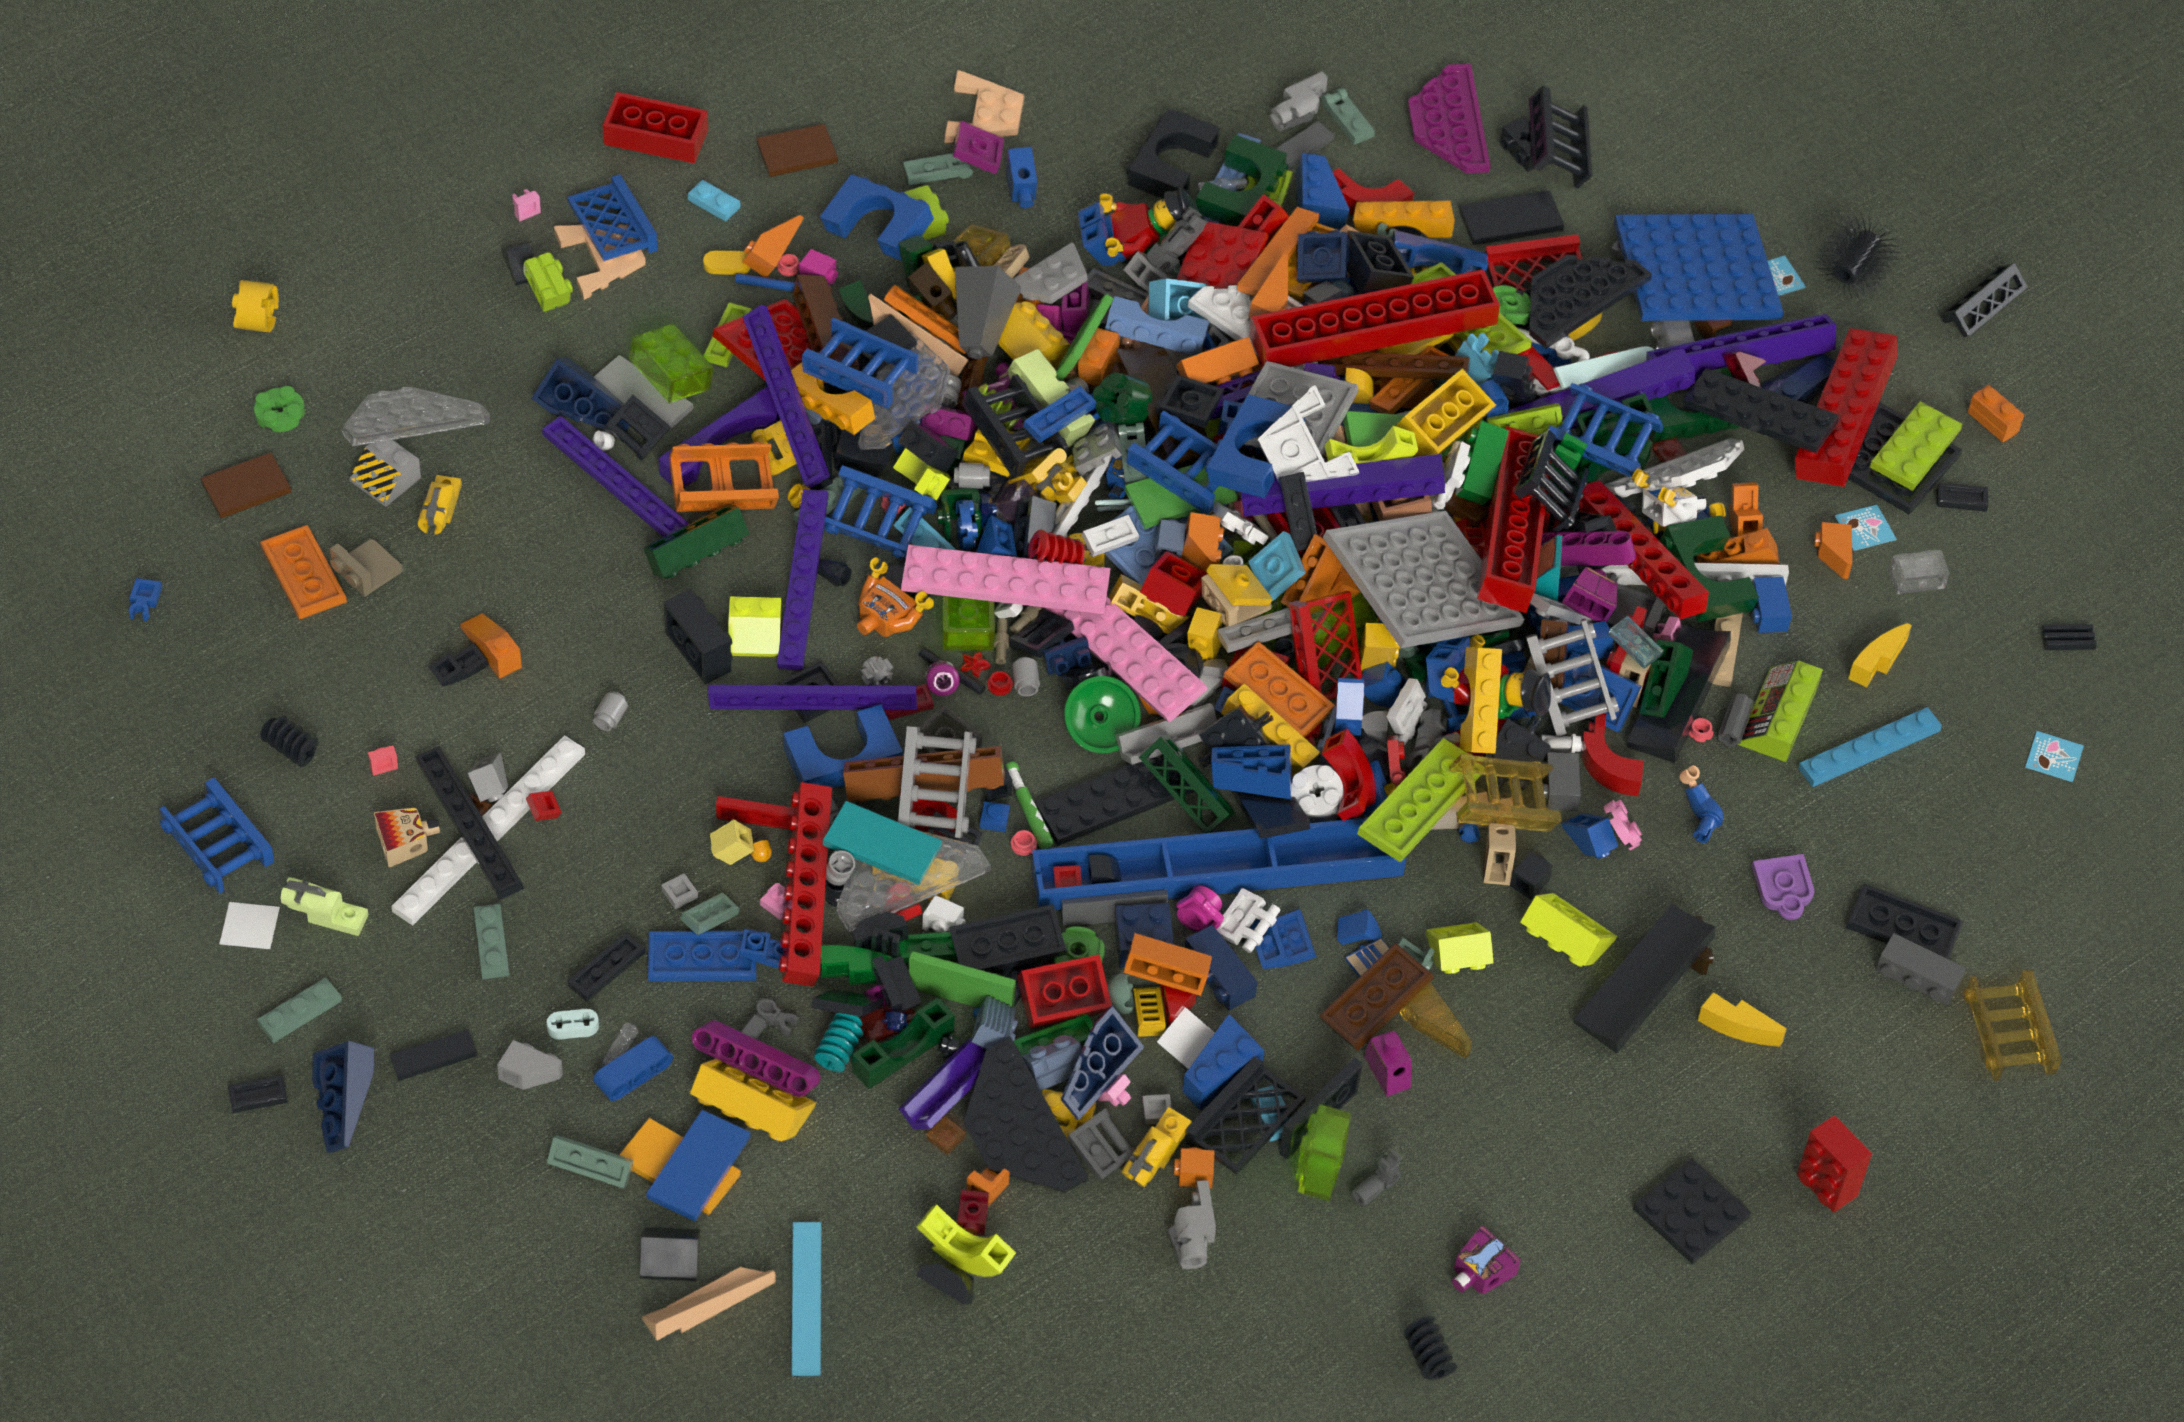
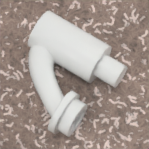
[1540,734,1582,753]

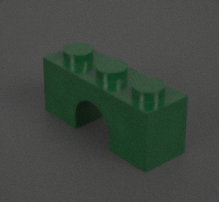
[1574,393,1654,444]

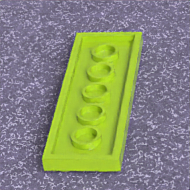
[1411,262,1531,355]
[1357,738,1486,863]

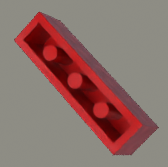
[1238,194,1289,247]

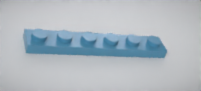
[1798,707,1942,787]

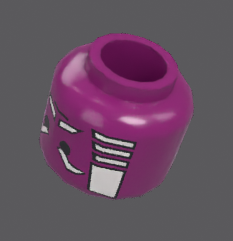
[925,660,960,696]

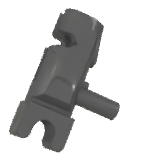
[1146,207,1208,273]
[1406,709,1460,773]

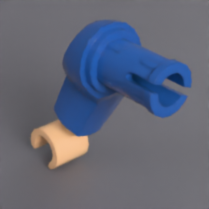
[1680,765,1724,843]

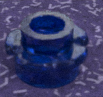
[882,1012,908,1031]

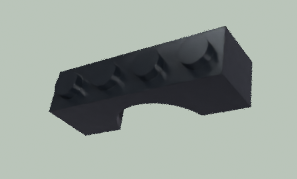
[1493,351,1537,410]

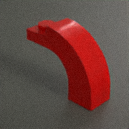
[1333,168,1414,216]
[1581,713,1644,796]
[1322,729,1376,821]

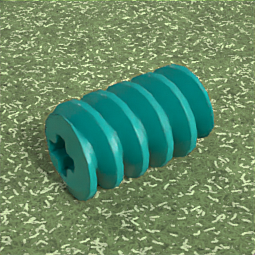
[814,1013,863,1073]

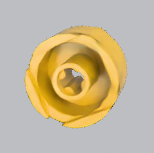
[232,280,278,332]

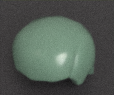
[1107,972,1134,1015]

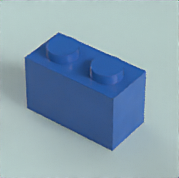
[1751,576,1792,633]

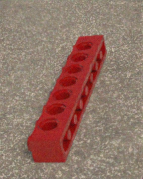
[1578,480,1709,620]
[779,782,832,987]

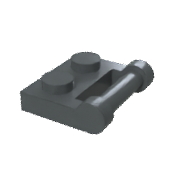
[1067,1109,1136,1181]

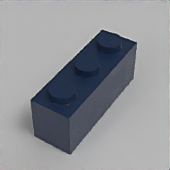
[1185,925,1257,1011]

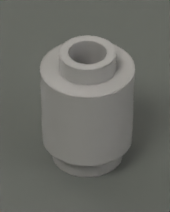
[954,463,990,489]
[1012,657,1040,697]
[593,692,628,731]

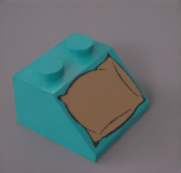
[1530,535,1562,605]

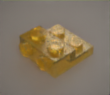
[954,224,1011,266]

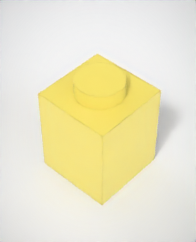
[710,820,754,865]

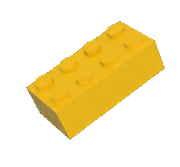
[1396,369,1496,457]

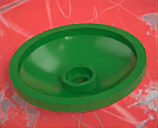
[1064,676,1141,754]

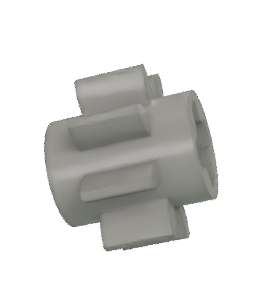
[861,656,893,686]

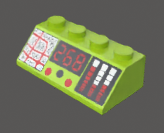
[1738,661,1823,762]

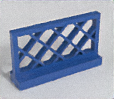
[567,174,658,261]

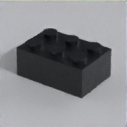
[1347,231,1414,294]
[664,589,733,685]

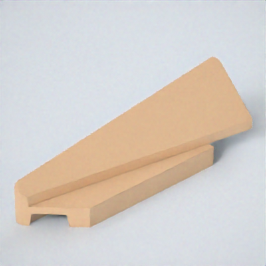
[868,294,969,377]
[642,1267,775,1341]

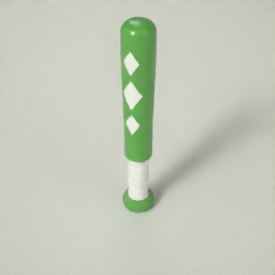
[1005,761,1053,849]

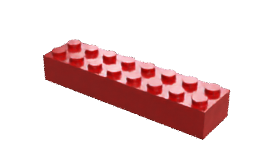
[1795,328,1898,487]

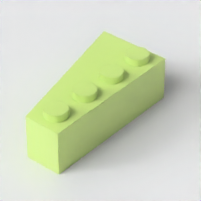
[1007,349,1095,447]

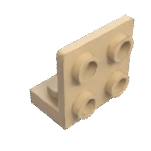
[1201,574,1271,627]

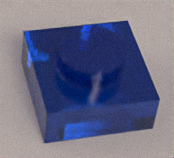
[980,494,997,527]

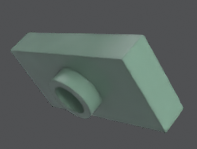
[681,892,740,935]

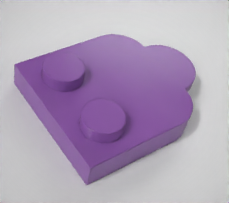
[1751,854,1814,920]

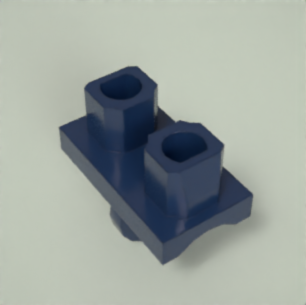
[1043,636,1092,676]

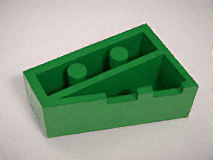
[1455,421,1509,505]

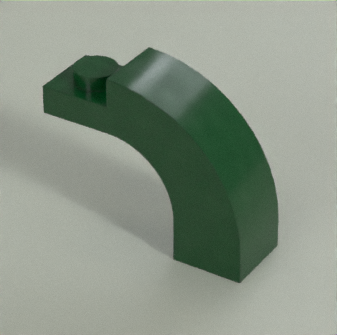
[838,280,922,329]
[1579,436,1653,484]

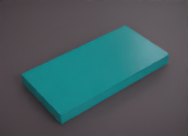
[823,801,942,885]

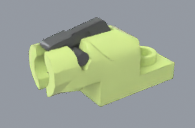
[281,877,368,936]

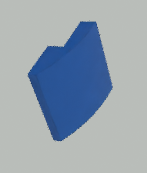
[1249,909,1317,969]

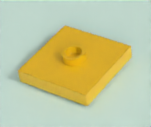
[1206,564,1273,606]

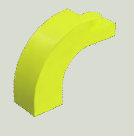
[1324,426,1418,464]
[893,448,951,500]
[917,1205,1016,1277]

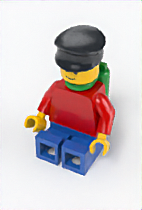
[1078,185,1200,266]
[1426,634,1551,719]

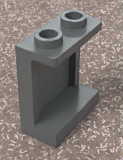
[1606,573,1667,644]

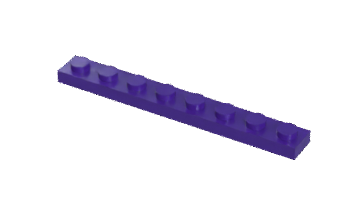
[743,305,830,488]
[542,416,689,537]
[777,489,829,671]
[708,684,917,710]

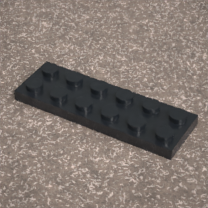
[1683,368,1839,453]
[1034,754,1195,846]

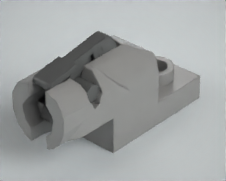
[1270,72,1328,131]
[1168,1180,1216,1269]

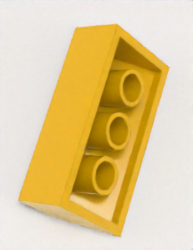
[690,1059,816,1141]

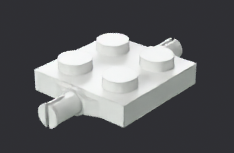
[1431,441,1470,509]
[1212,501,1269,545]

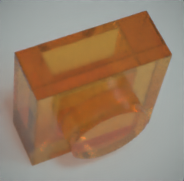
[927,1116,966,1155]

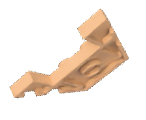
[945,70,1024,143]
[554,225,646,299]

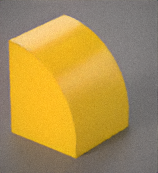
[1345,368,1374,404]

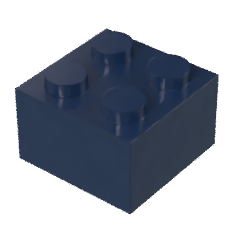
[1114,903,1174,968]

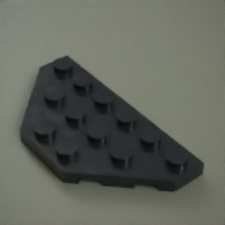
[1529,255,1652,349]
[964,1037,1089,1193]

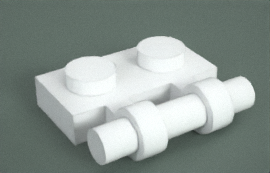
[1386,678,1428,745]
[1216,888,1280,953]

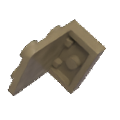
[330,539,403,597]

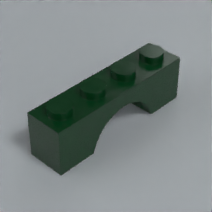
[852,997,955,1089]

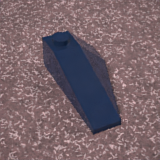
[1760,354,1836,404]
[531,356,630,432]
[1061,1006,1144,1120]
[312,1041,374,1153]

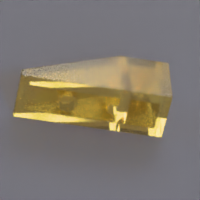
[1400,982,1472,1058]

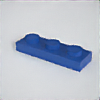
[1023,386,1097,443]

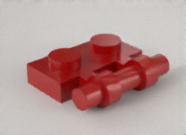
[1387,735,1406,786]

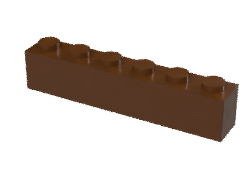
[792,274,859,383]

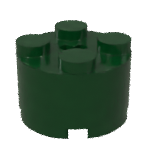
[1093,372,1152,426]

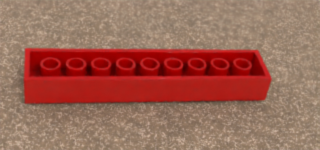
[1249,269,1500,368]
[1477,426,1551,613]

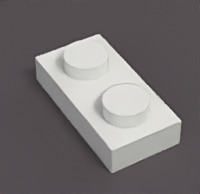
[1082,515,1139,557]

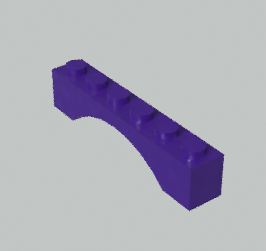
[659,387,780,488]

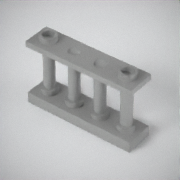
[1526,618,1619,737]
[898,726,976,838]

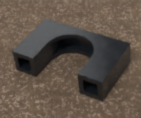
[1126,108,1220,199]

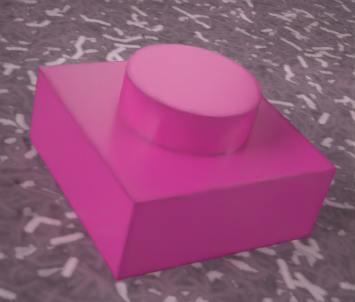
[1037,304,1062,331]

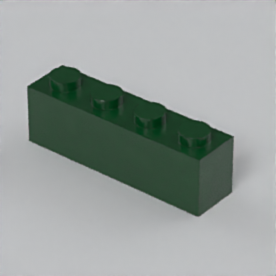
[643,504,749,579]

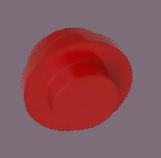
[987,671,1013,696]

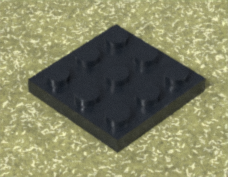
[1633,1158,1751,1264]

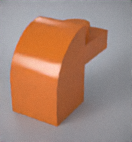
[1729,482,1763,537]

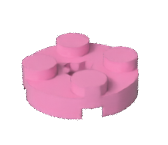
[1604,800,1642,850]

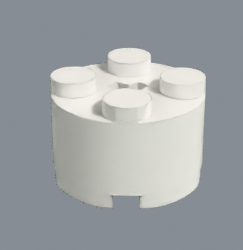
[1291,765,1344,823]

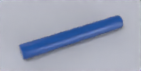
[735,273,795,292]

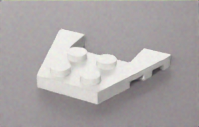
[1258,385,1359,482]

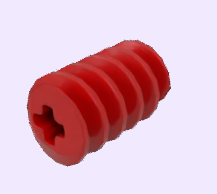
[1028,529,1085,565]

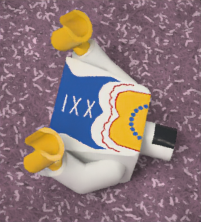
[1632,468,1706,526]

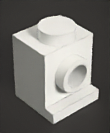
[923,895,966,933]

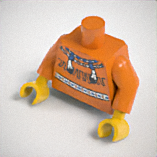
[857,557,934,637]

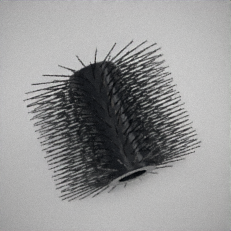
[1814,213,1901,300]

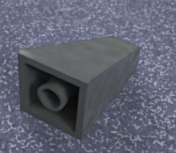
[955,266,1021,359]

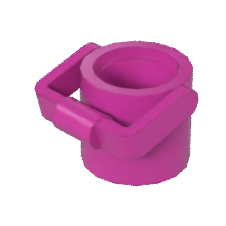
[1176,886,1224,932]

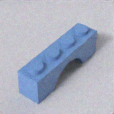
[1105,296,1209,356]

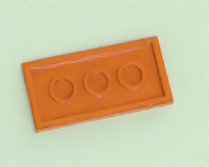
[260,525,347,620]
[1223,641,1335,737]

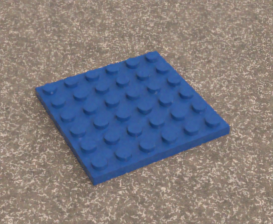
[1614,214,1784,321]

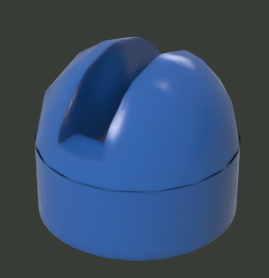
[1459,820,1480,843]

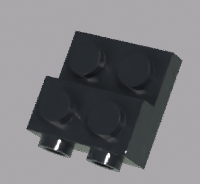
[1156,375,1224,428]

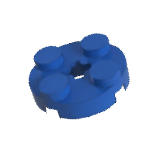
[955,500,978,551]

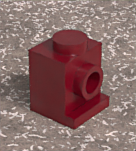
[957,1190,989,1236]

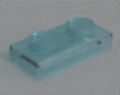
[1608,616,1663,669]

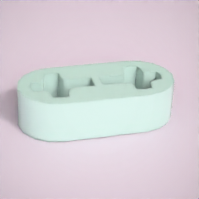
[547,1009,599,1039]

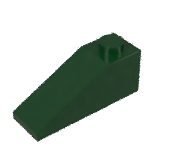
[1639,639,1693,718]

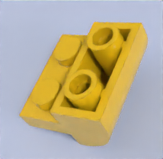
[963,429,1030,477]

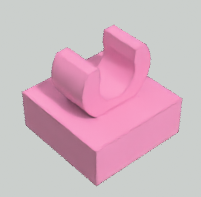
[512,189,541,222]
[1653,616,1682,643]
[760,883,788,920]
[1097,1074,1131,1106]

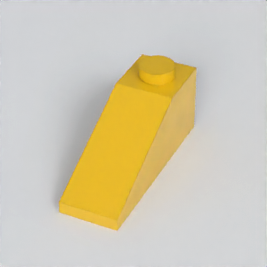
[1109,574,1189,634]

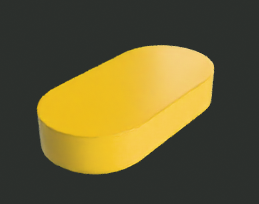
[703,251,751,275]

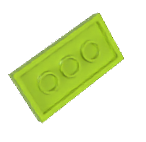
[1870,401,1962,491]

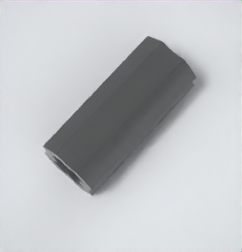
[1718,693,1754,747]

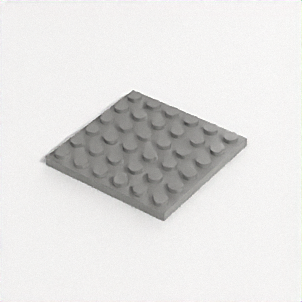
[1323,511,1524,648]

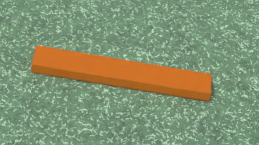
[1237,207,1319,296]

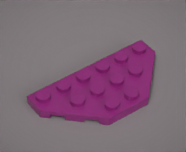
[1407,64,1490,173]

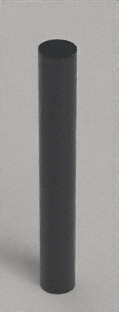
[919,647,986,695]

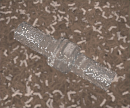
[1198,177,1247,191]

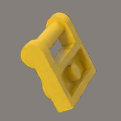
[751,420,797,475]
[1007,448,1066,489]

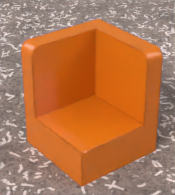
[967,1168,1009,1207]

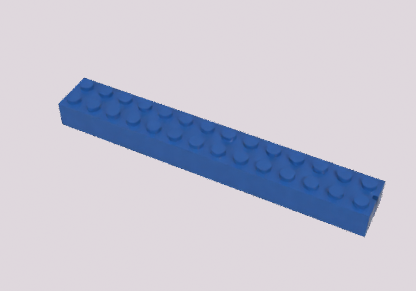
[1031,818,1406,910]

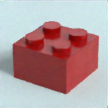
[1140,551,1208,617]

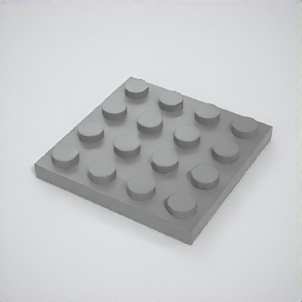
[1244,361,1358,457]

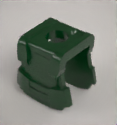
[937,488,982,543]

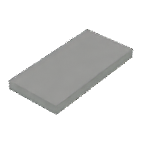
[594,355,693,429]

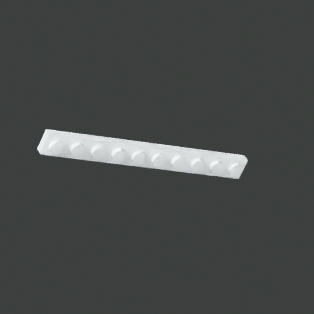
[994,430,1119,619]
[1560,563,1789,586]
[392,735,585,926]

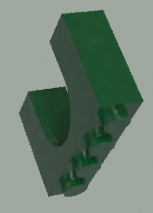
[1196,134,1289,227]
[1649,367,1740,444]
[1660,515,1759,622]

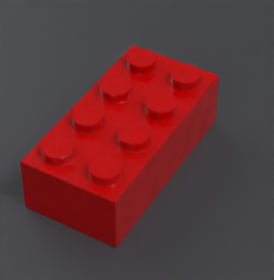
[603,92,708,164]

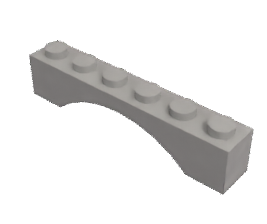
[1124,251,1236,351]

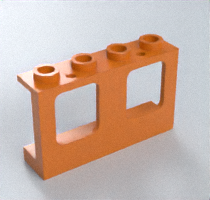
[669,442,779,512]

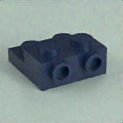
[1297,230,1349,283]

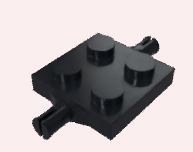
[1199,704,1273,768]
[1480,715,1551,794]

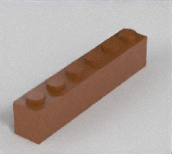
[843,746,1005,803]

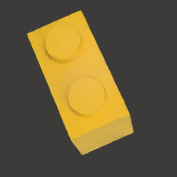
[1187,607,1222,664]

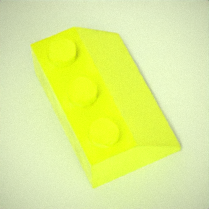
[1520,893,1618,967]

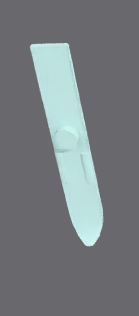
[1554,346,1654,389]

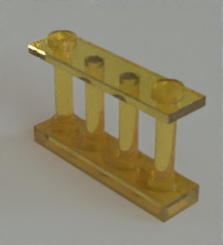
[1449,753,1562,832]
[1964,970,2062,1081]

